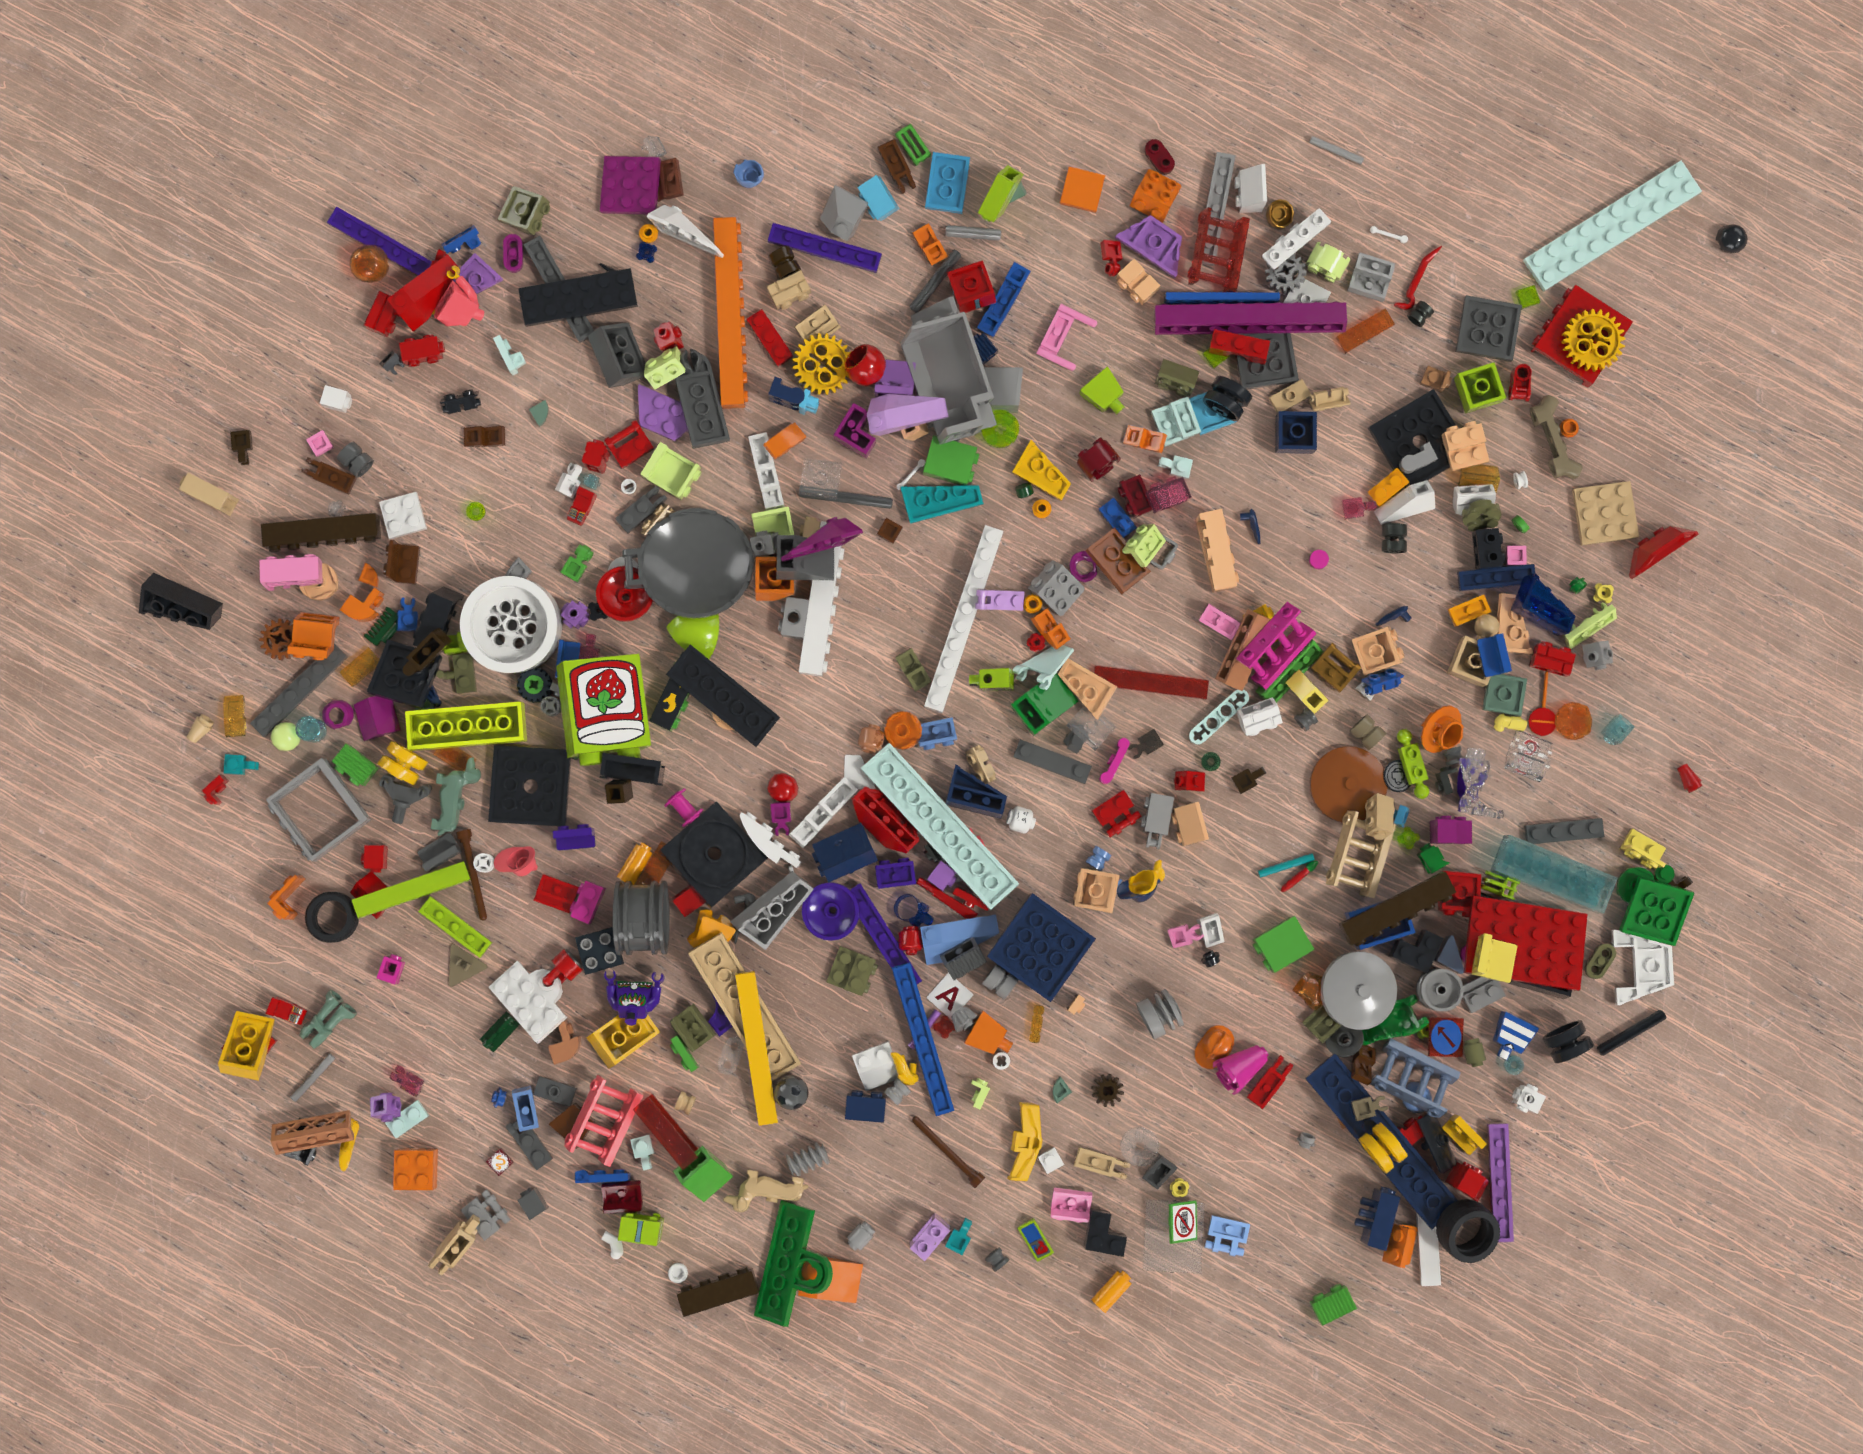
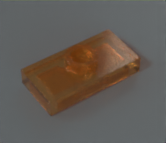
[433,747,476,771]

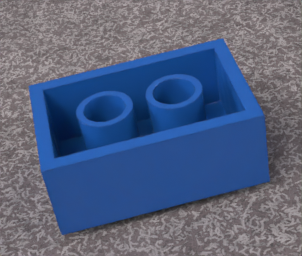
[1345,900,1416,950]

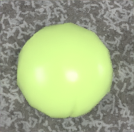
[271,722,301,751]

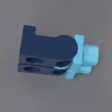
[768,376,819,415]

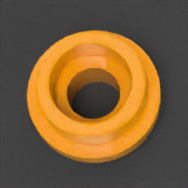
[639,224,658,243]
[1032,499,1051,519]
[1023,594,1042,614]

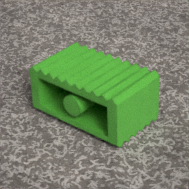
[332,744,379,786]
[1310,1284,1357,1326]

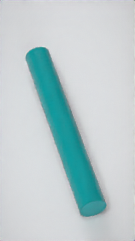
[1258,853,1315,878]

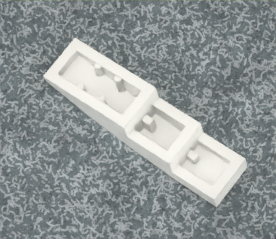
[748,432,785,511]
[789,777,858,848]

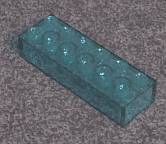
[1490,835,1617,914]

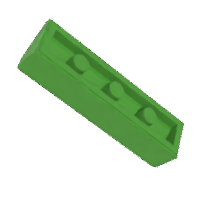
[1256,639,1324,703]

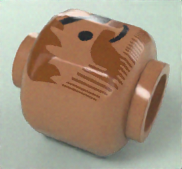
[858,724,885,754]

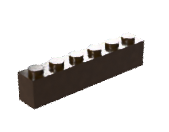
[261,513,381,552]
[1339,871,1457,947]

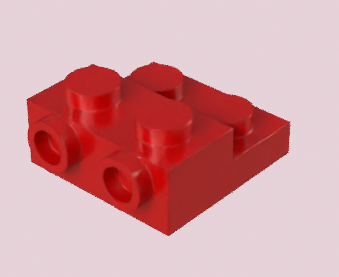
[1438,871,1481,917]

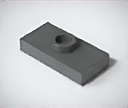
[533,1076,577,1107]

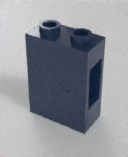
[812,823,878,883]
[1354,1186,1401,1251]

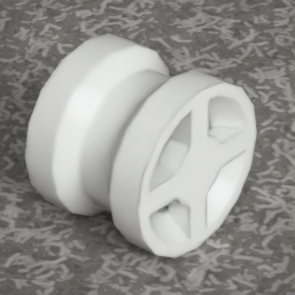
[473,853,494,873]

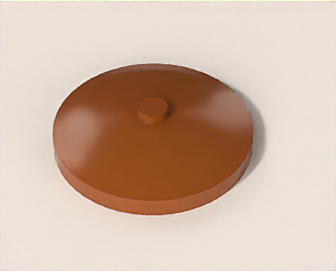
[1310,746,1387,823]

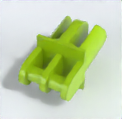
[1481,870,1520,900]

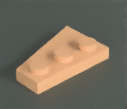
[1058,658,1117,720]

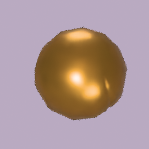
[1265,199,1294,228]

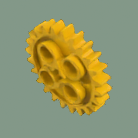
[1561,309,1626,372]
[792,333,851,395]

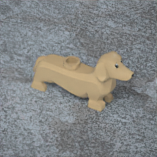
[723,1170,808,1212]

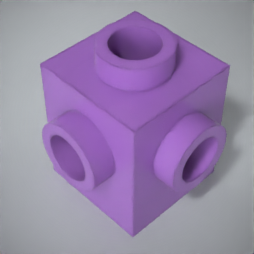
[561,600,590,630]
[370,1093,401,1122]

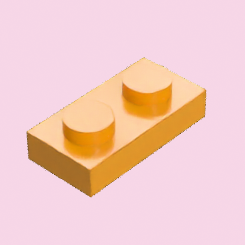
[1368,468,1410,507]
[1448,595,1491,627]

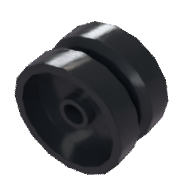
[1203,376,1252,421]
[1542,1020,1594,1063]

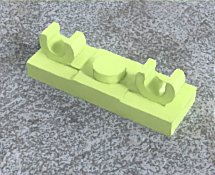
[1562,602,1617,649]

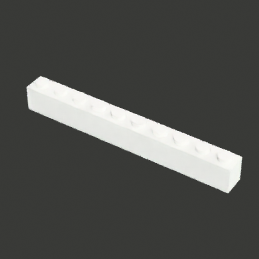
[924,525,1003,714]

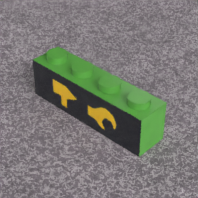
[649,652,690,732]

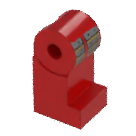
[567,486,597,526]
[265,996,307,1025]

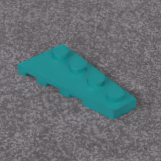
[900,485,984,524]

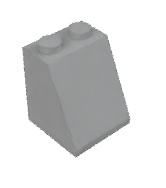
[984,367,1023,413]

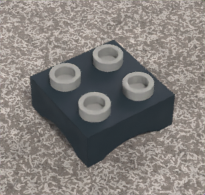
[575,927,624,975]

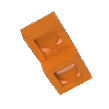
[912,223,948,266]
[763,422,806,460]
[1123,425,1167,453]
[1031,608,1071,650]

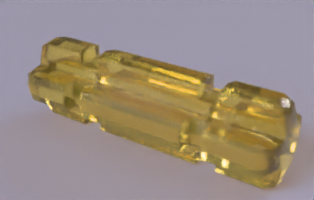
[1029,1005,1044,1043]

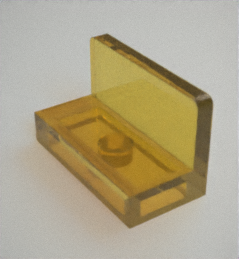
[1458,464,1500,493]

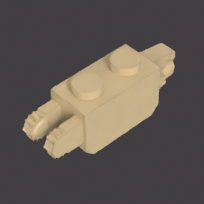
[428,1214,480,1275]

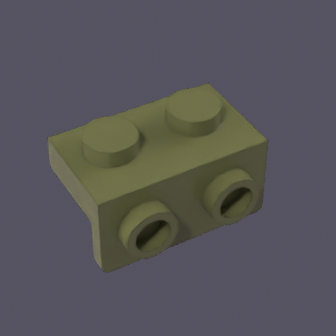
[670,1003,716,1052]

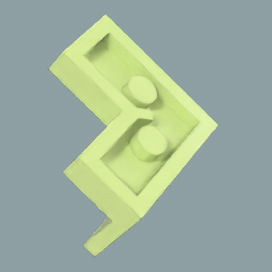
[751,507,795,535]

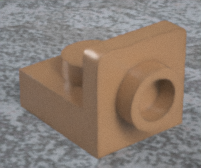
[1420,366,1452,393]

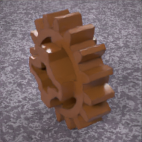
[259,618,293,661]

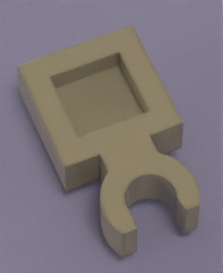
[1351,1096,1388,1121]

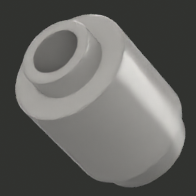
[847,1221,876,1251]

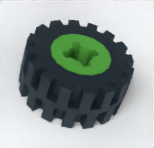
[517,668,553,703]

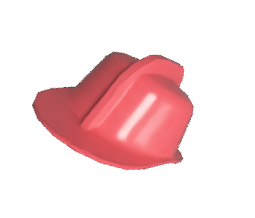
[494,846,538,876]

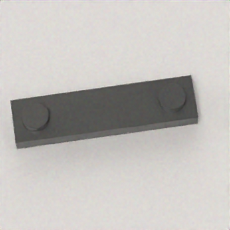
[1013,739,1092,784]

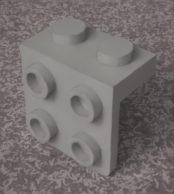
[1028,560,1084,616]

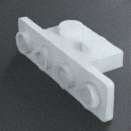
[1262,209,1331,270]

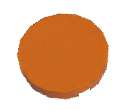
[884,711,922,750]

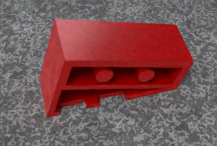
[1445,1162,1490,1202]

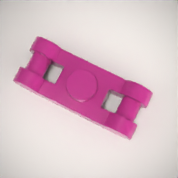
[1099,738,1130,784]

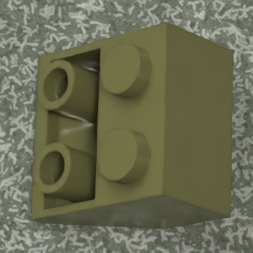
[1154,359,1199,397]

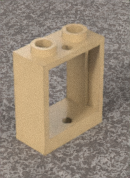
[179,473,239,516]

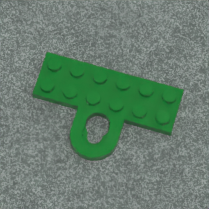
[754,1200,833,1327]

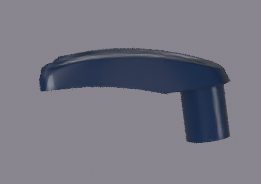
[427,684,442,707]

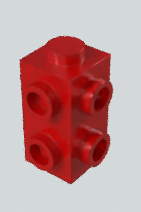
[399,335,445,367]

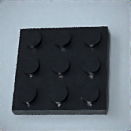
[367,639,443,709]

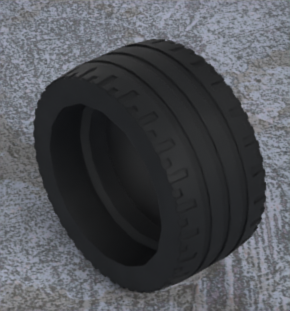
[1436,1199,1500,1263]

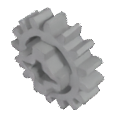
[1265,253,1307,294]

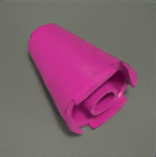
[1213,1045,1268,1095]

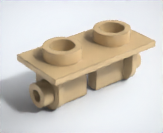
[1308,386,1351,412]
[640,503,675,536]
[965,745,996,784]

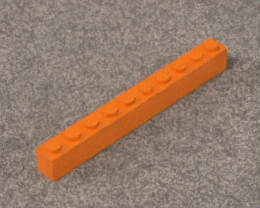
[713,217,748,409]

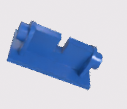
[1361,669,1404,695]

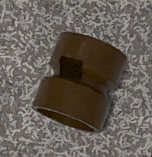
[768,246,802,280]

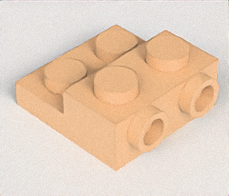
[1441,421,1489,472]
[1352,627,1405,676]
[1073,868,1120,913]

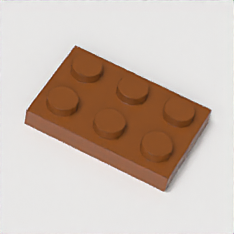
[1086,527,1151,595]

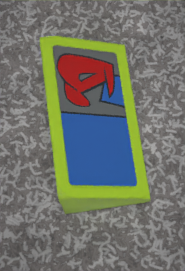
[1017,1218,1054,1262]

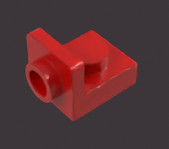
[202,775,229,805]

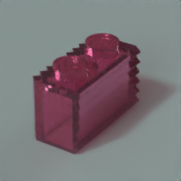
[1145,476,1192,514]

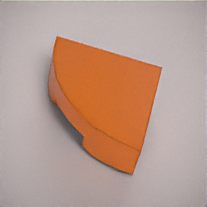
[358,563,379,588]

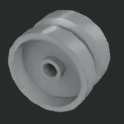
[1416,968,1464,1012]

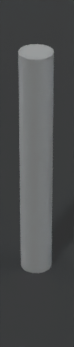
[1309,136,1364,165]
[290,1053,336,1102]

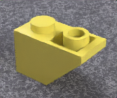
[1285,669,1329,714]

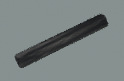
[1597,1010,1667,1056]

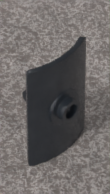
[1417,1114,1457,1174]

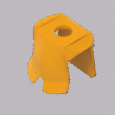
[687,910,736,948]

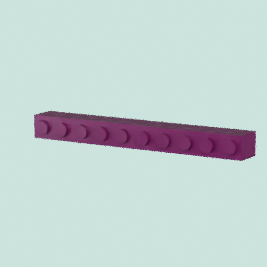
[1154,301,1347,335]

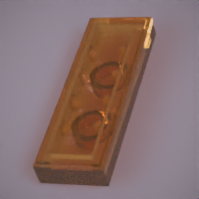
[1336,308,1395,354]

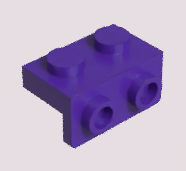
[553,824,596,851]
[875,858,916,889]

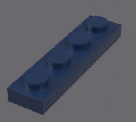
[1457,564,1537,591]

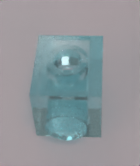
[1600,714,1635,745]

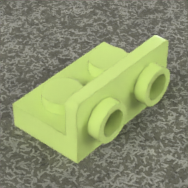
[1122,524,1166,567]

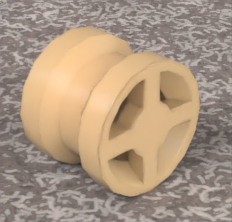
[674,1091,696,1115]

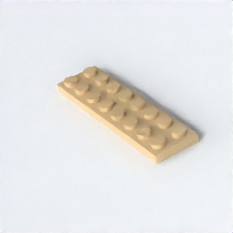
[688,932,801,1081]

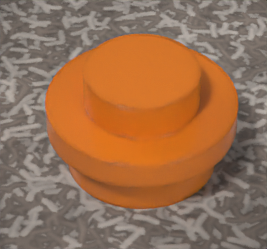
[1559,419,1579,438]

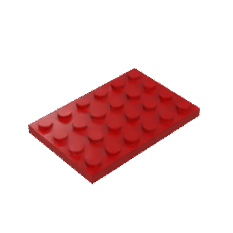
[1463,896,1588,991]

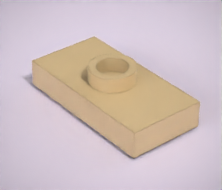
[1269,379,1311,413]

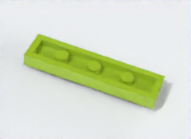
[418,896,493,958]

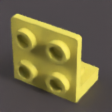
[1620,829,1666,869]
[1471,933,1517,983]

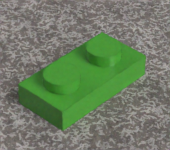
[670,1035,699,1072]

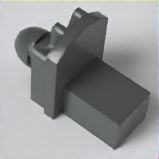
[1063,725,1088,754]

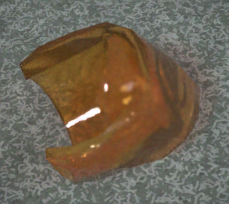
[1292,971,1323,1011]

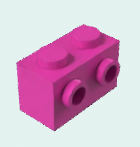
[570,881,606,924]

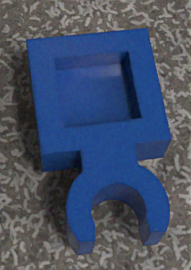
[397,597,418,632]

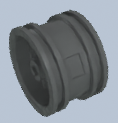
[613,881,670,955]

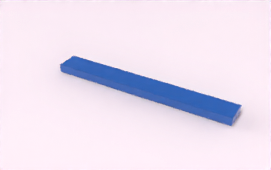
[891,962,955,1116]

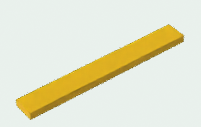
[735,971,778,1126]

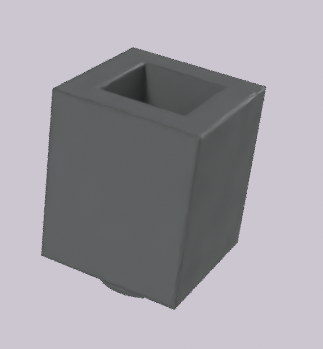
[517,1188,549,1220]

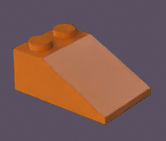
[798,1257,863,1303]

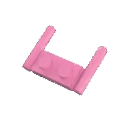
[1036,304,1097,371]

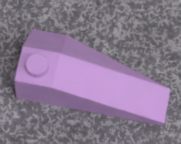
[867,394,949,436]

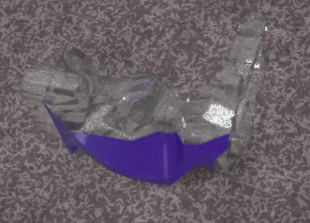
[1457,748,1504,819]

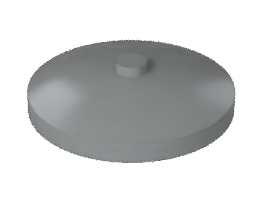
[1320,951,1397,1030]

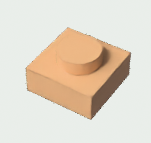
[1067,994,1085,1014]

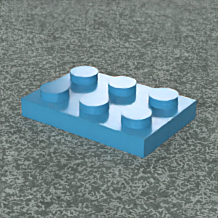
[925,152,970,214]

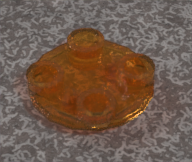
[1555,702,1592,740]

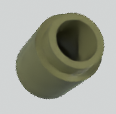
[1463,1038,1486,1067]

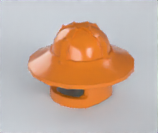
[1421,705,1464,753]

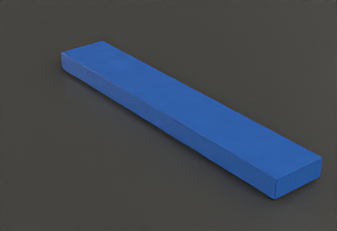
[1164,292,1280,304]

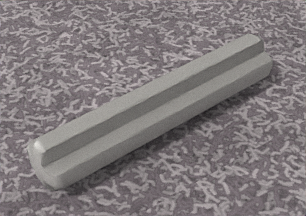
[945,225,1001,241]

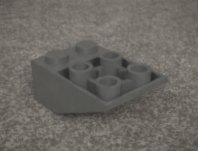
[776,535,834,581]

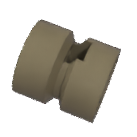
[1350,714,1386,750]

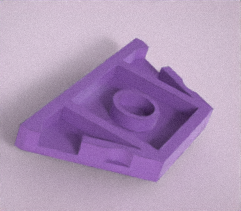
[1115,215,1182,279]
[638,384,688,442]

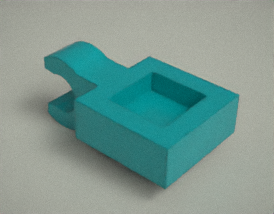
[223,754,259,775]
[945,1218,972,1255]

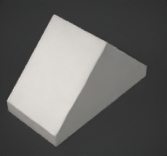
[1196,913,1224,948]

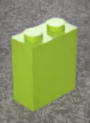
[978,165,1024,222]

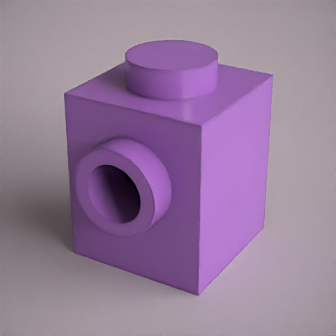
[927,861,957,892]

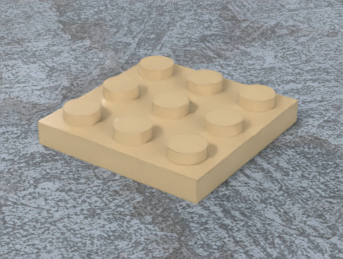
[1572,481,1639,546]

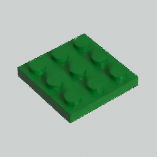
[1619,876,1695,946]

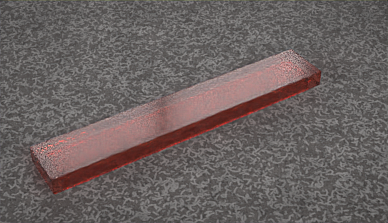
[1094,666,1209,700]

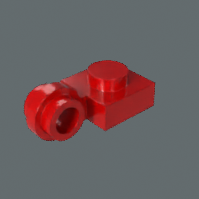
[1100,240,1123,277]

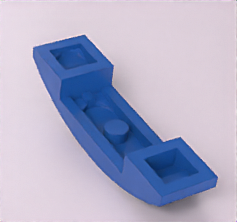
[977,262,1031,337]

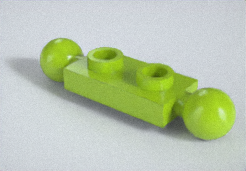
[1397,729,1429,799]

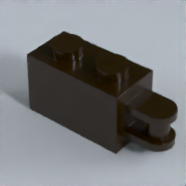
[403,628,453,676]

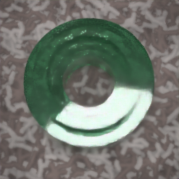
[1201,752,1221,771]

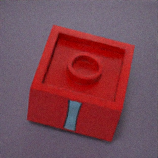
[947,260,996,313]

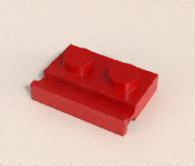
[533,874,579,914]

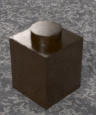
[605,779,633,804]

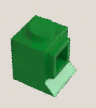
[1416,843,1450,874]

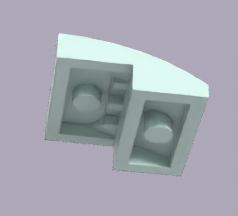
[1151,397,1201,447]

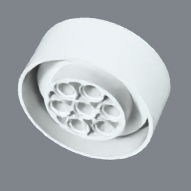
[460,576,562,673]

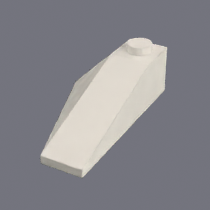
[647,205,724,258]

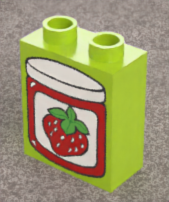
[556,654,651,766]

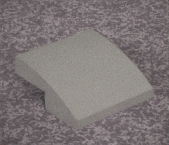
[1347,252,1395,302]

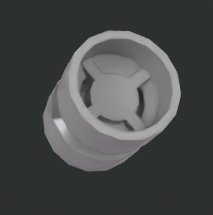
[982,964,1018,1000]

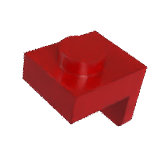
[1174,771,1205,792]

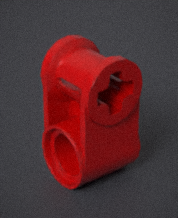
[1508,364,1532,402]

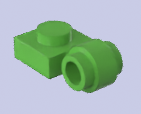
[561,544,594,583]

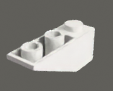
[1374,480,1435,525]

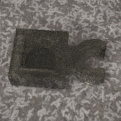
[1128,729,1164,759]

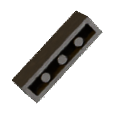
[677,1267,760,1317]

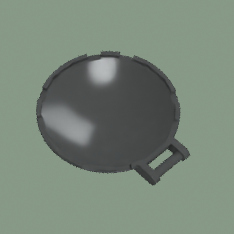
[622,508,754,618]

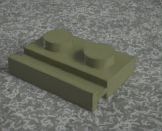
[1302,1003,1341,1044]

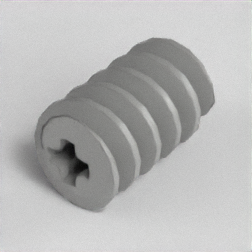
[786,1142,830,1177]

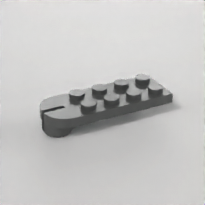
[675,349,730,449]

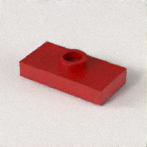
[953,888,989,911]

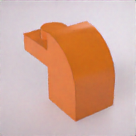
[340,587,384,622]

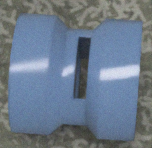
[1085,846,1111,872]

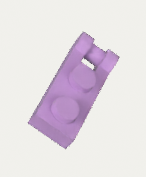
[975,589,1025,611]

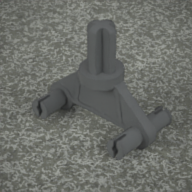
[379,774,432,824]

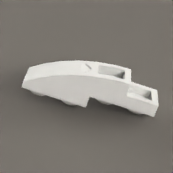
[740,811,802,868]

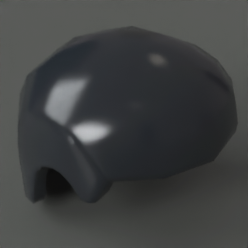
[1716,224,1748,254]

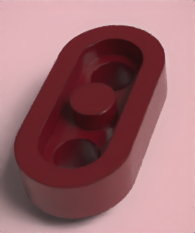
[1144,139,1175,175]

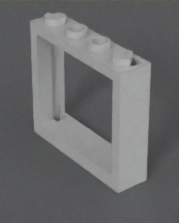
[266,758,372,862]

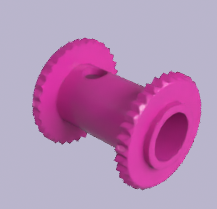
[664,788,703,827]

